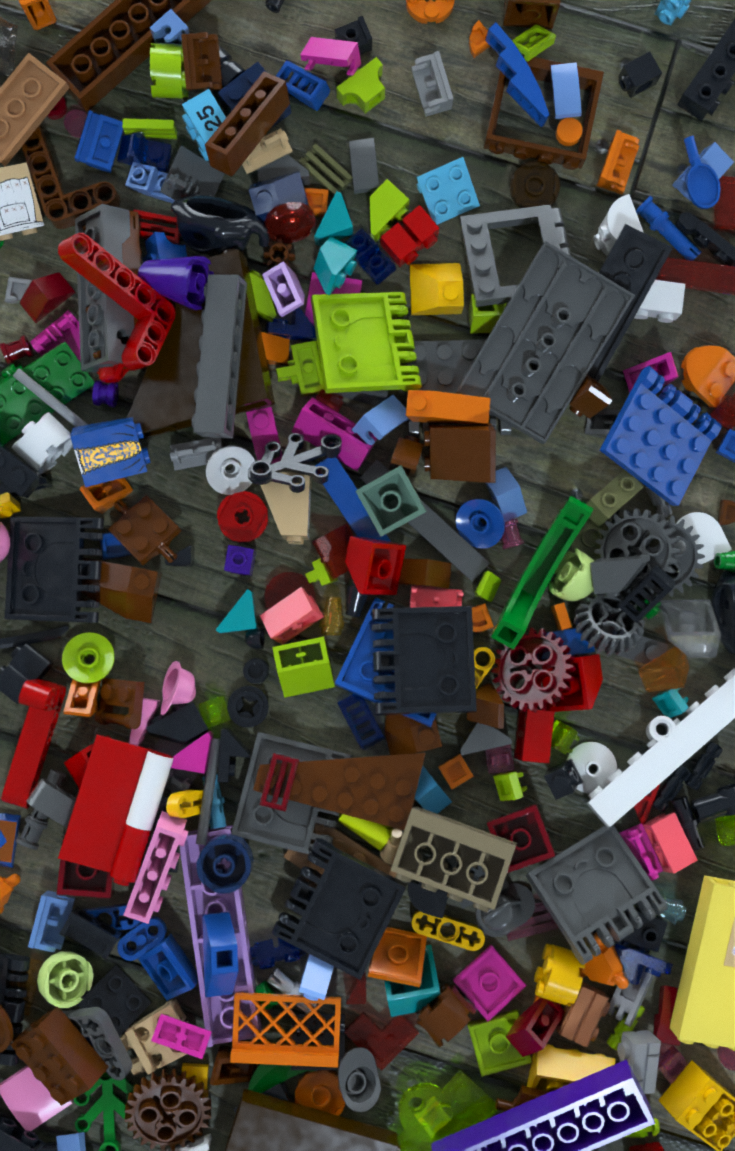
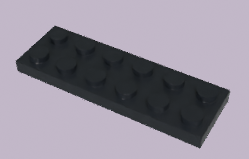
[588,224,673,382]

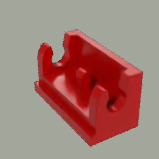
[514,708,555,763]

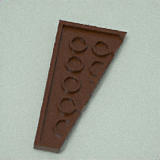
[253,753,425,830]

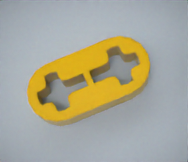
[166,789,203,818]

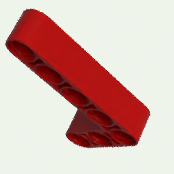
[58,233,176,371]
[1,679,66,809]

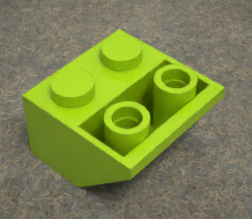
[272,636,335,698]

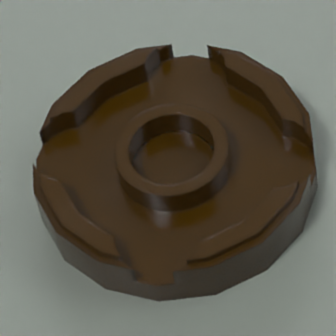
[509,161,561,208]

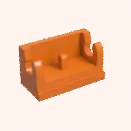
[596,130,640,195]

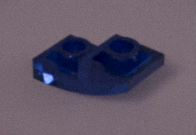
[344,228,397,285]

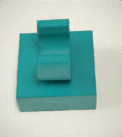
[652,686,689,718]

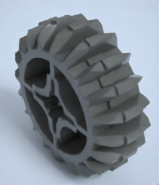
[574,592,645,657]

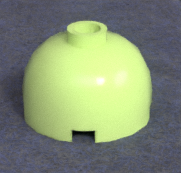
[549,548,594,601]
[37,951,94,1008]

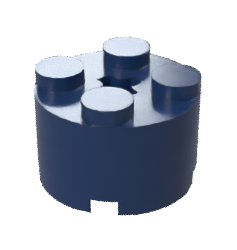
[197,834,254,894]

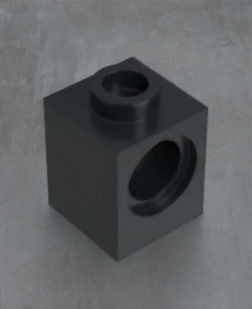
[618,51,662,98]

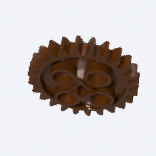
[125,1069,211,1151]

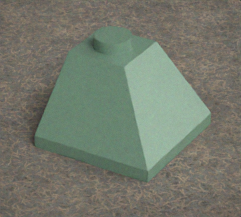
[356,465,427,536]

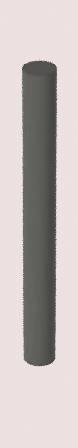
[196,738,220,845]

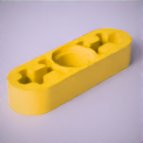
[411,909,485,951]

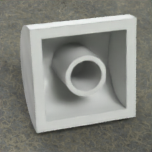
[594,194,644,256]

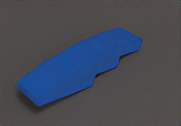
[485,22,549,128]
[315,457,391,542]

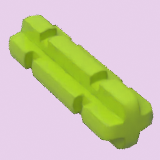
[607,1005,645,1051]

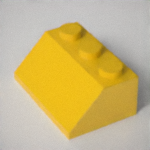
[527,1044,615,1093]

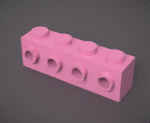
[123,811,189,924]

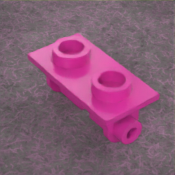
[619,823,663,880]

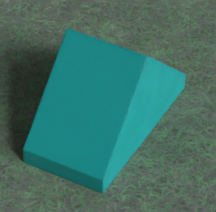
[314,191,353,246]
[216,589,258,633]

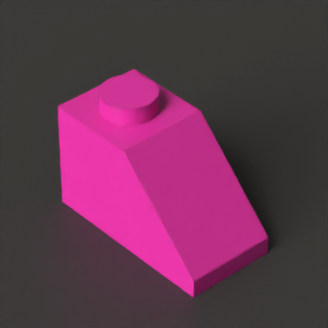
[246,407,283,464]

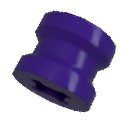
[92,380,119,408]

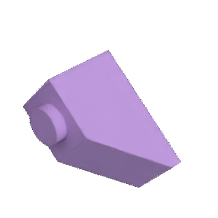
[262,261,305,317]

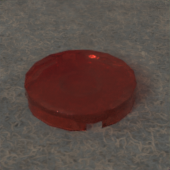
[265,202,316,243]
[265,572,316,609]

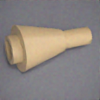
[380,828,402,865]

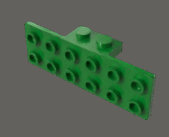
[0,342,95,445]

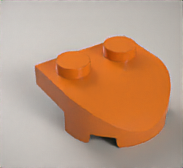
[681,346,735,408]

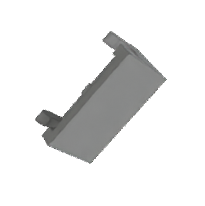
[411,51,453,117]

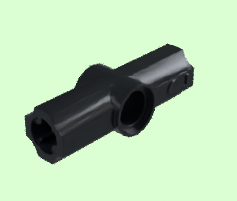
[691,783,735,823]

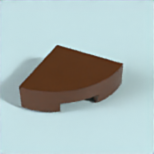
[717,499,735,526]

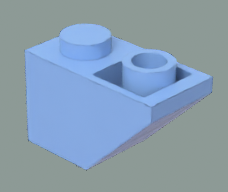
[299,954,334,1001]

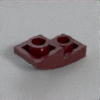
[653,985,681,1046]

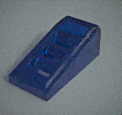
[337,694,385,750]

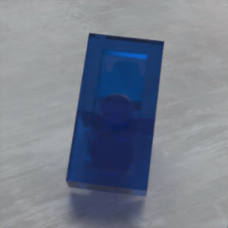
[117,132,172,172]
[265,307,317,342]
[615,943,673,985]

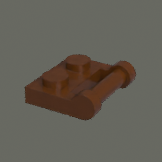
[95,678,145,730]

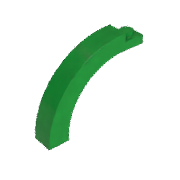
[491,496,594,650]

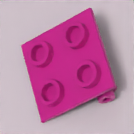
[30,310,81,362]

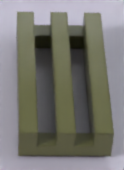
[299,143,353,196]

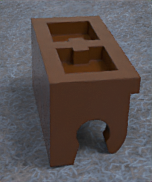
[181,32,223,93]

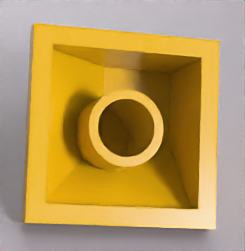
[410,263,464,315]

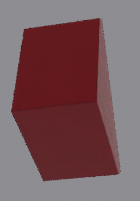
[19,272,76,323]

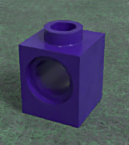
[224,545,257,576]

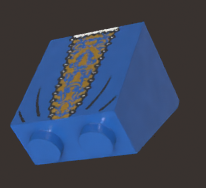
[70,417,151,487]

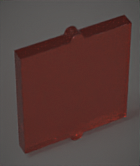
[312,523,354,579]

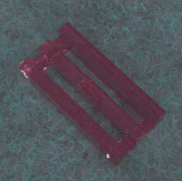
[506,903,559,941]

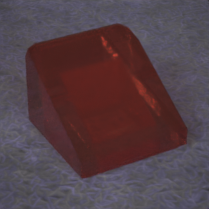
[346,972,366,1004]

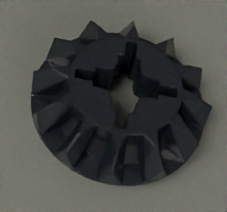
[227,686,269,728]

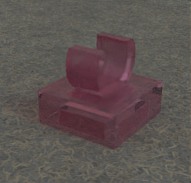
[484,744,515,774]

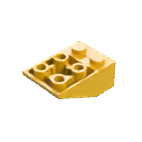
[658,1060,735,1151]

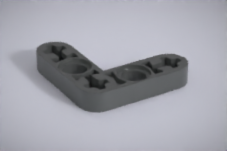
[63,1007,133,1080]

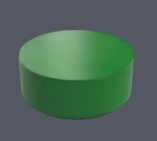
[255,981,278,1010]

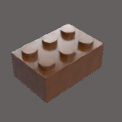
[10,1007,109,1106]

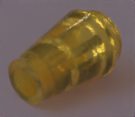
[319,597,345,636]

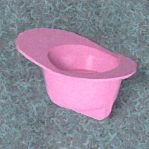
[160,661,196,715]

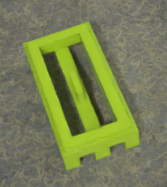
[512,24,556,62]
[122,118,177,139]

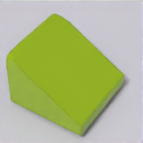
[474,571,501,602]

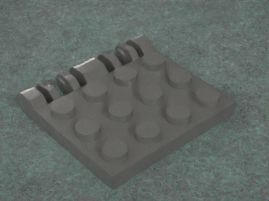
[406,339,511,438]
[231,732,354,854]
[525,825,668,965]

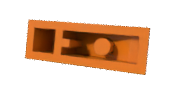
[406,390,491,425]

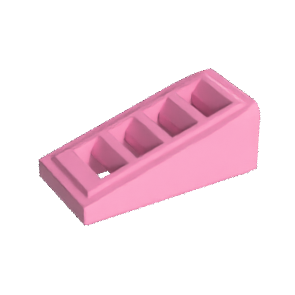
[129,698,160,746]

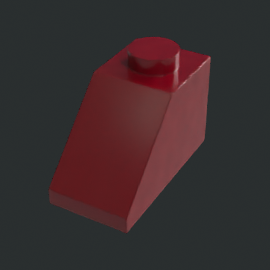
[506,997,565,1057]

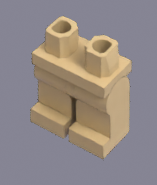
[120,997,189,1075]

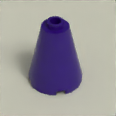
[138,256,214,310]

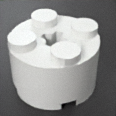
[12,412,73,474]

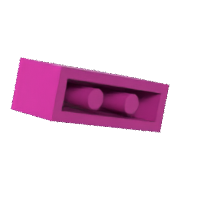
[291,397,377,471]

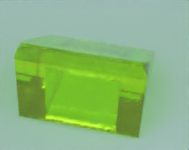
[716,815,735,846]

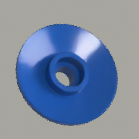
[456,499,505,549]

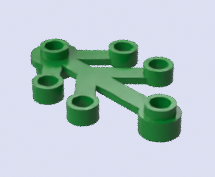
[74,1071,138,1151]

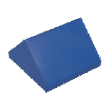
[138,933,198,1001]

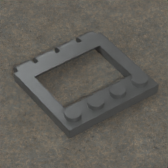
[460,205,571,307]

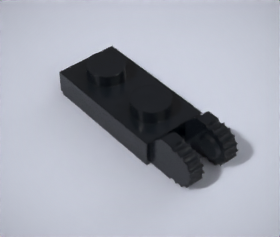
[675,212,735,267]

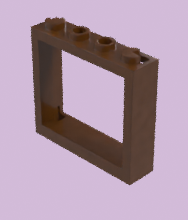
[484,55,604,170]

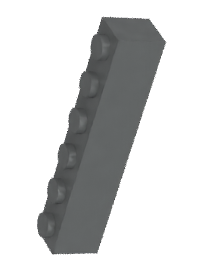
[192,275,247,438]

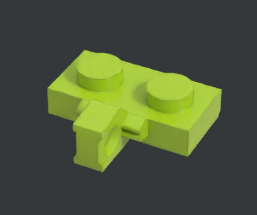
[276,341,325,397]

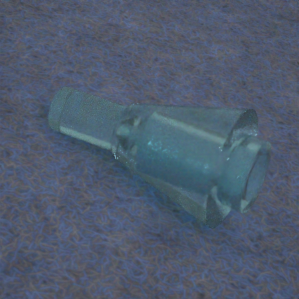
[660,898,687,925]

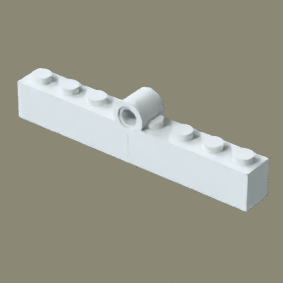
[586,668,735,828]

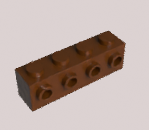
[205,71,290,177]

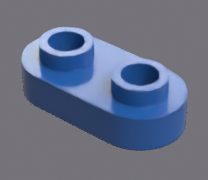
[117,917,167,961]

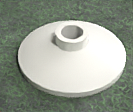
[206,446,255,495]
[566,742,617,794]

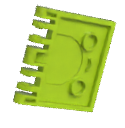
[311,292,422,393]

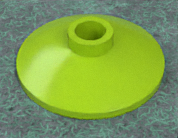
[62,632,115,684]

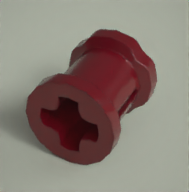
[0,335,34,365]

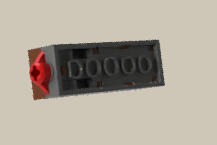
[75,204,141,383]

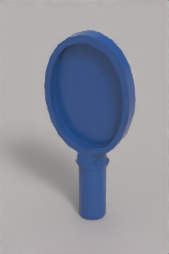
[683,136,721,209]

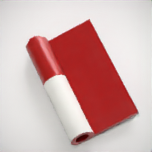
[58,734,174,886]

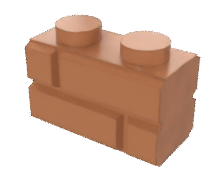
[556,982,610,1047]

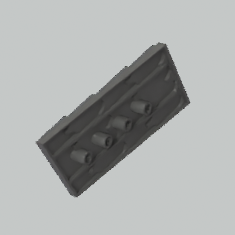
[455,241,635,444]

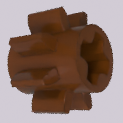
[263,239,296,269]

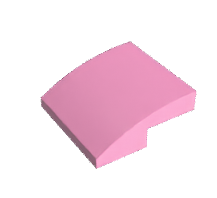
[0,1066,73,1131]

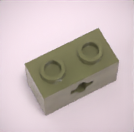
[586,470,643,528]

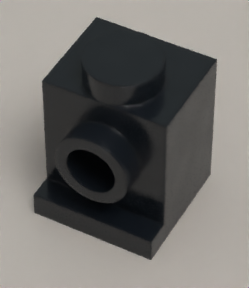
[333,16,372,55]
[544,759,583,800]

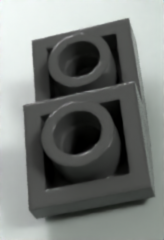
[349,138,379,194]

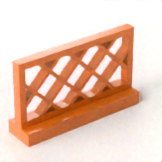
[230,992,341,1068]

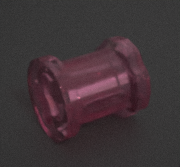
[502,519,525,550]

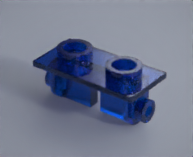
[250,937,306,970]

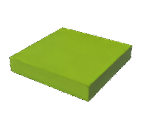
[467,1009,532,1077]

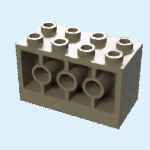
[390,806,517,912]

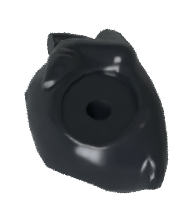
[171,195,270,256]
[711,571,735,654]

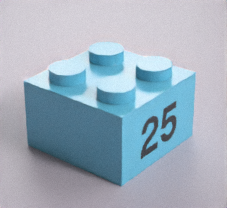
[182,89,226,161]

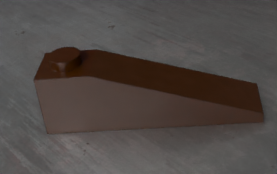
[81,558,162,623]
[384,714,442,755]

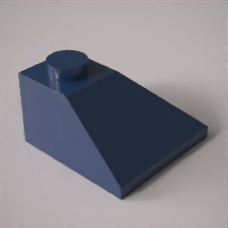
[248,171,314,235]

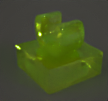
[198,695,232,728]
[551,720,580,754]

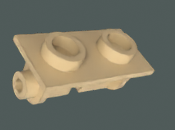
[242,128,293,174]

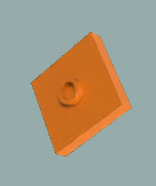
[367,927,427,987]

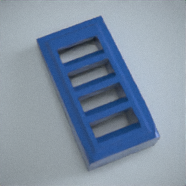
[276,60,330,111]

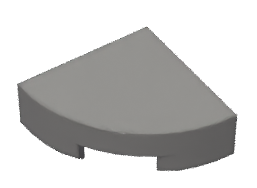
[5,277,32,304]

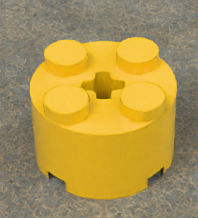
[534,943,585,1007]

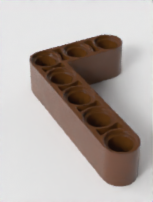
[22,124,121,229]

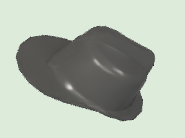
[476,883,535,937]
[338,1047,381,1112]

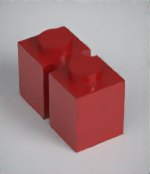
[380,205,439,268]

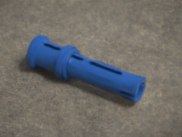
[636,196,702,264]

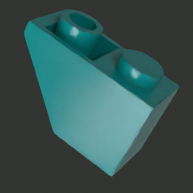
[314,236,357,295]

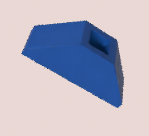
[202,912,238,998]

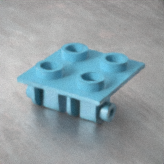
[416,157,480,224]

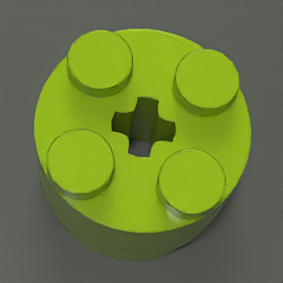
[150,43,189,99]

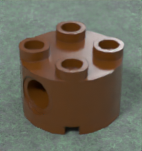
[416,983,476,1047]

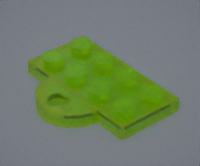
[397,1070,498,1151]

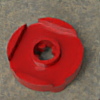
[217,491,269,543]

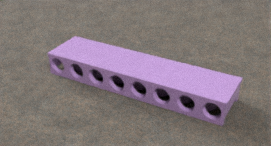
[179,825,262,1047]

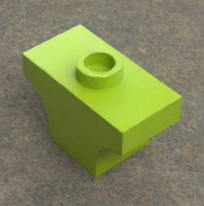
[336,57,385,114]

